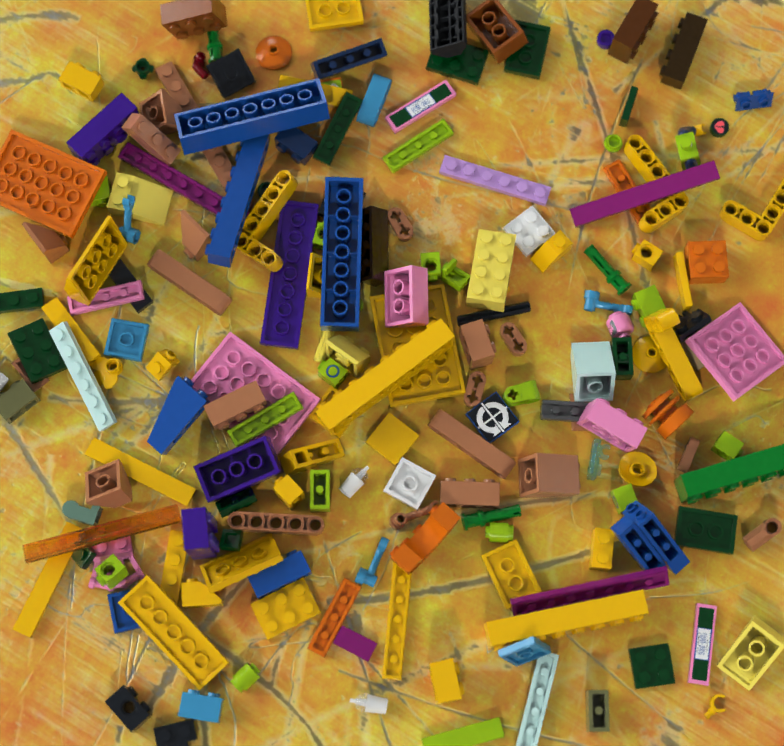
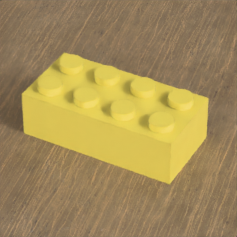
[466,229,516,312]

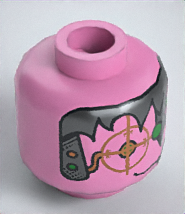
[606,311,634,338]

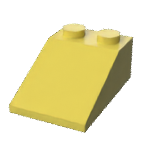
[107,172,174,226]
[325,334,371,378]
[717,615,784,691]

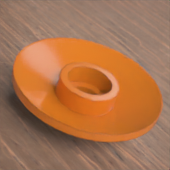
[256,36,292,70]

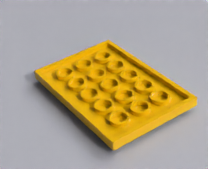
[369,284,466,408]

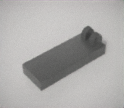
[540,400,588,422]

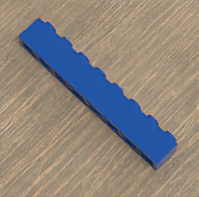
[205,134,269,268]

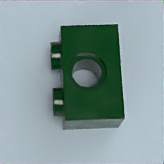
[610,337,634,380]

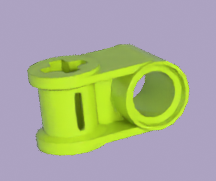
[502,380,541,407]

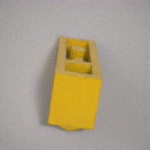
[280,438,345,475]

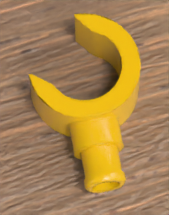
[704,694,726,719]

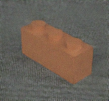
[121,113,181,165]
[203,380,267,430]
[440,478,500,509]

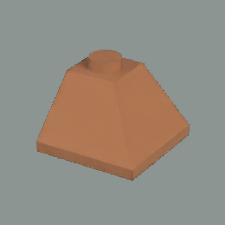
[139,89,182,135]
[181,209,211,262]
[22,222,69,264]
[85,459,132,508]

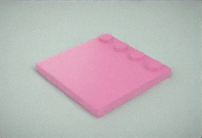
[685,302,784,402]

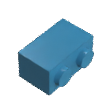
[178,689,224,723]

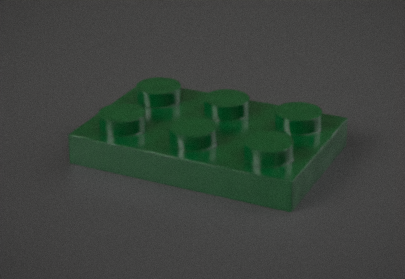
[504,20,551,80]
[426,44,489,86]
[7,318,68,384]
[674,506,738,555]

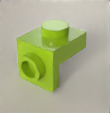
[441,258,470,292]

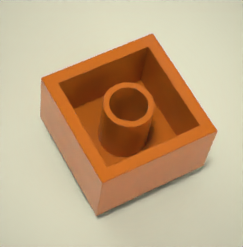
[684,240,729,284]

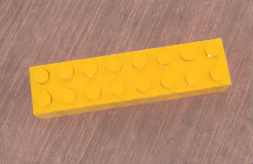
[315,318,455,436]
[484,590,649,651]

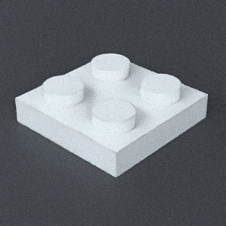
[503,205,556,257]
[383,457,436,510]

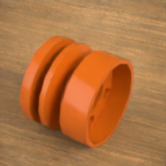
[642,388,694,440]

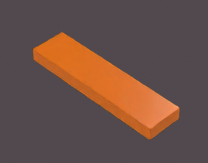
[603,159,652,226]
[307,578,362,658]

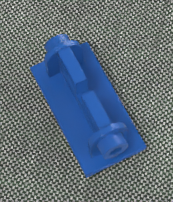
[733,89,774,111]

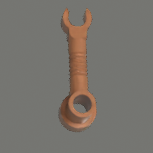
[389,501,438,530]

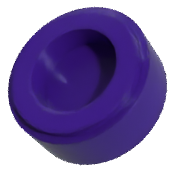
[596,30,615,49]

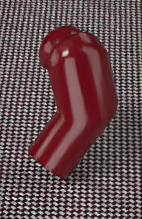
[192,52,210,80]

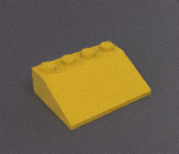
[64,215,128,306]

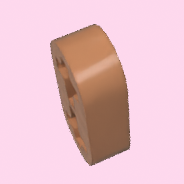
[388,207,413,242]
[499,322,527,357]
[464,371,486,408]
[677,437,700,473]

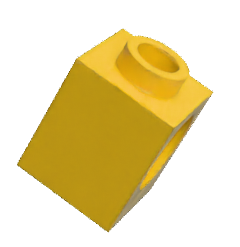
[631,239,663,271]

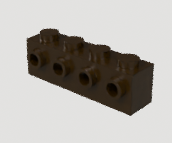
[659,12,708,90]
[361,206,389,287]

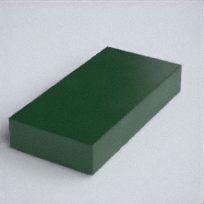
[619,86,638,127]

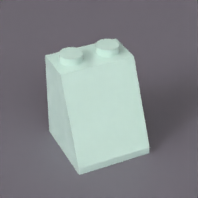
[570,341,616,402]

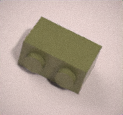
[0,379,41,424]
[585,690,610,732]

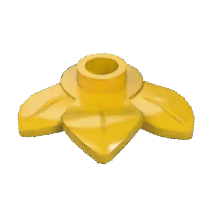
[89,357,123,390]

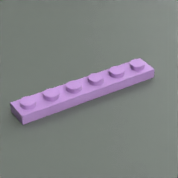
[439,155,551,206]

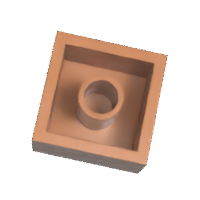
[458,319,497,371]

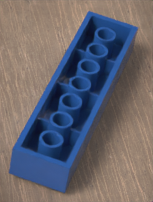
[174,78,330,155]
[320,177,364,332]

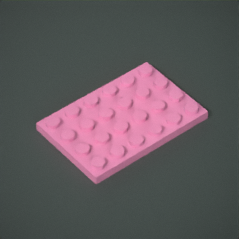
[191,332,321,456]

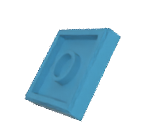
[104,318,150,362]
[498,636,551,666]

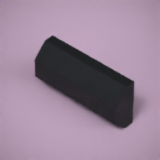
[429,0,467,58]

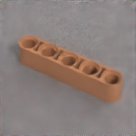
[147,249,233,316]
[428,409,516,479]
[228,511,325,536]

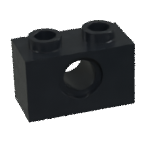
[105,685,152,733]

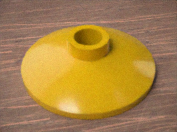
[632,336,665,373]
[619,451,657,487]

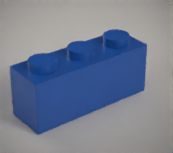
[610,516,667,571]
[248,550,312,600]

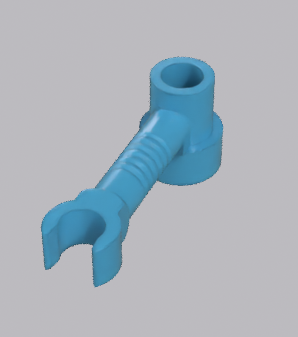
[119,194,140,244]
[584,290,633,315]
[354,537,389,587]

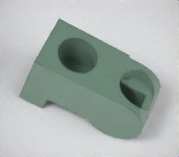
[62,500,103,528]

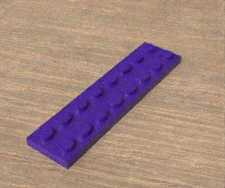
[260,200,319,350]

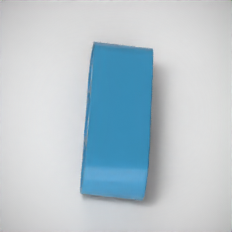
[356,73,392,127]

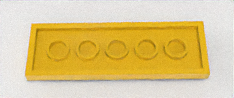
[118,575,229,691]

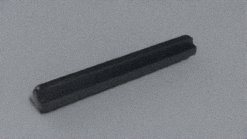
[456,301,531,327]

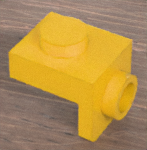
[146,349,180,381]

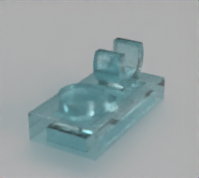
[587,438,611,481]

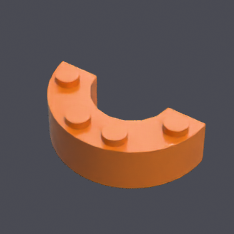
[389,502,461,575]

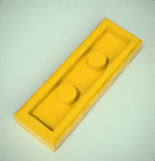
[673,252,693,311]

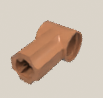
[742,518,782,552]

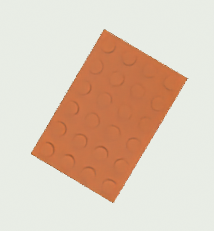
[0,129,108,239]

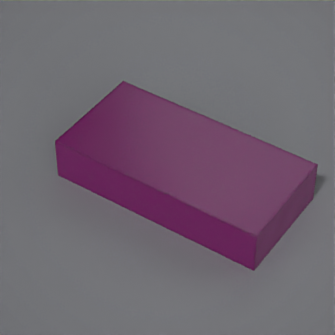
[333,625,377,662]

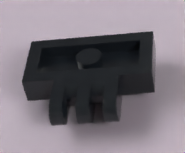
[672,309,712,342]
[153,719,198,746]

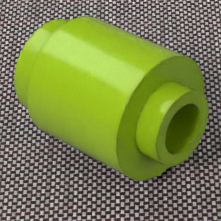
[485,522,514,543]
[231,663,261,693]

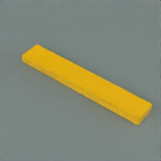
[85,437,197,507]
[12,522,85,638]
[382,562,412,681]

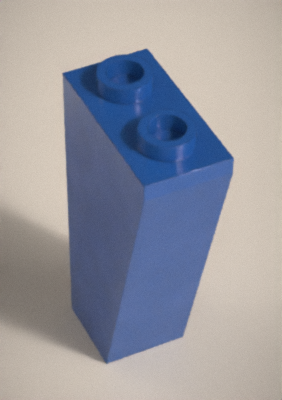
[147,376,210,455]
[621,500,690,575]

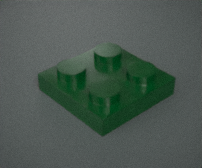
[628,643,675,689]

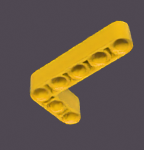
[623,134,689,233]
[237,170,298,272]
[719,178,784,241]
[643,308,703,401]

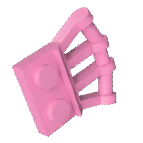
[89,532,145,591]

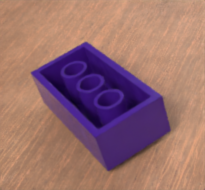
[66,92,139,166]
[193,436,284,503]
[181,507,220,560]

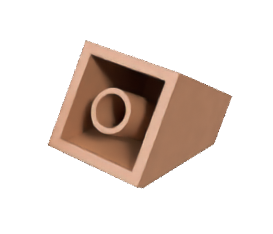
[518,453,581,498]

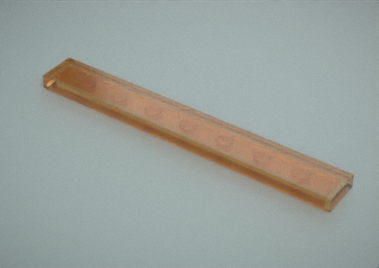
[22,504,182,564]

